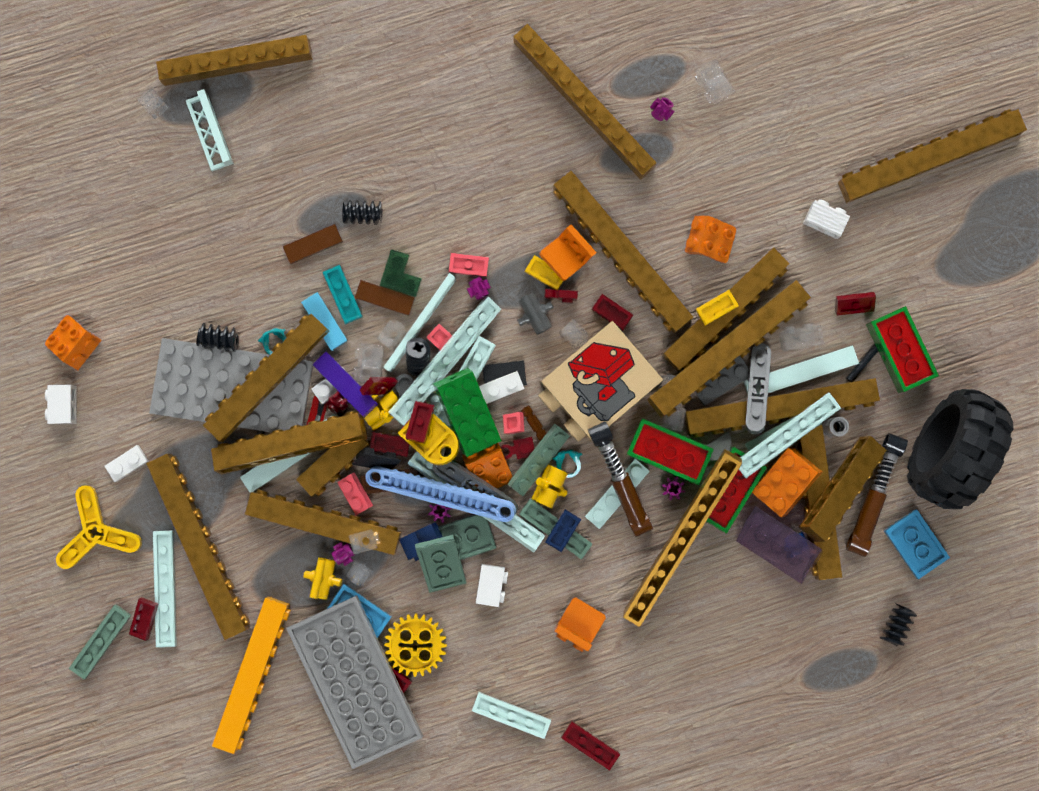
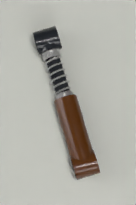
[587,421,653,537]
[846,433,908,557]

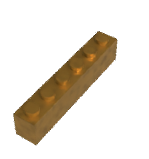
[799,436,887,542]

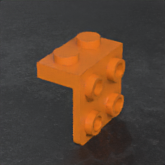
[685,216,736,263]
[539,225,597,281]
[45,315,102,370]
[462,443,513,492]
[554,597,606,652]

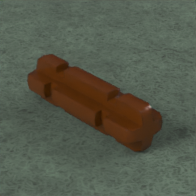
[521,405,546,441]

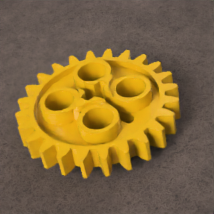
[384,613,447,677]

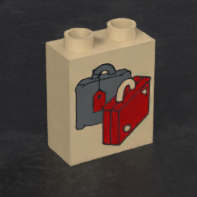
[538,321,663,442]

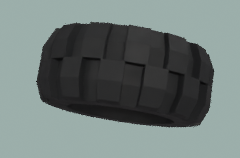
[907,389,1014,509]

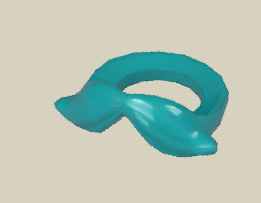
[258,328,286,355]
[553,450,582,478]

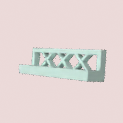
[186,89,234,172]

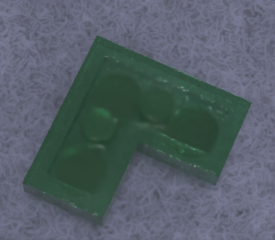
[380,249,422,297]

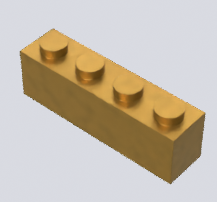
[296,439,370,497]

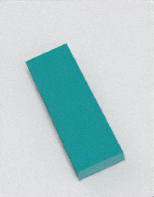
[322,265,363,325]

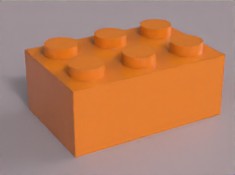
[752,447,823,518]

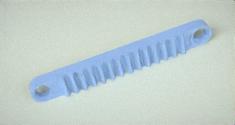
[365,466,516,522]

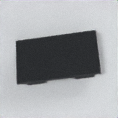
[483,360,527,386]
[352,447,401,469]

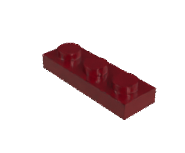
[561,720,620,771]

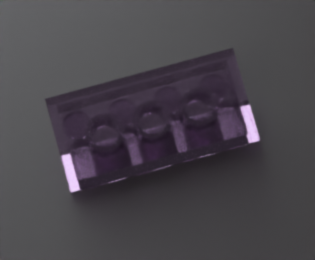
[736,506,823,584]

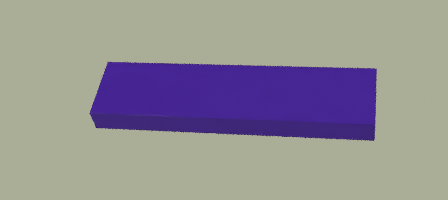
[312,352,378,418]

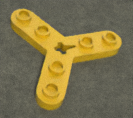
[56,485,142,569]

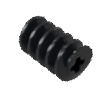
[342,200,383,225]
[196,323,239,352]
[406,338,430,376]
[880,603,917,646]

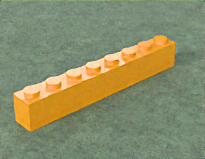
[212,596,291,754]

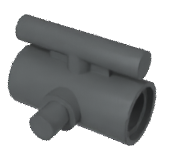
[517,293,554,335]

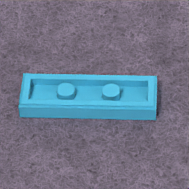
[301,292,348,351]

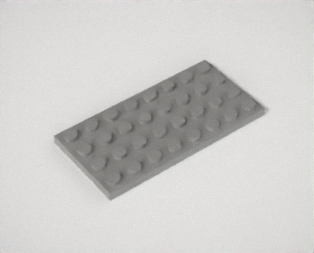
[149,338,314,433]
[286,595,423,769]

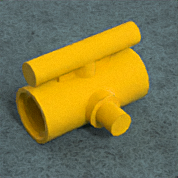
[364,390,399,431]
[531,465,568,509]
[303,558,342,599]

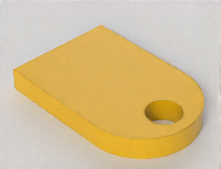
[398,413,459,465]

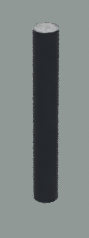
[846,344,878,382]

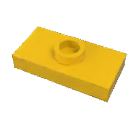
[524,255,563,290]
[695,290,739,326]

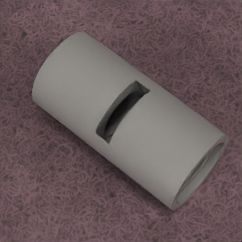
[822,417,849,438]

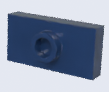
[545,509,581,553]

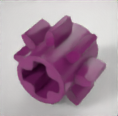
[650,97,675,121]
[467,277,491,300]
[661,477,685,500]
[428,504,452,523]
[331,542,355,566]

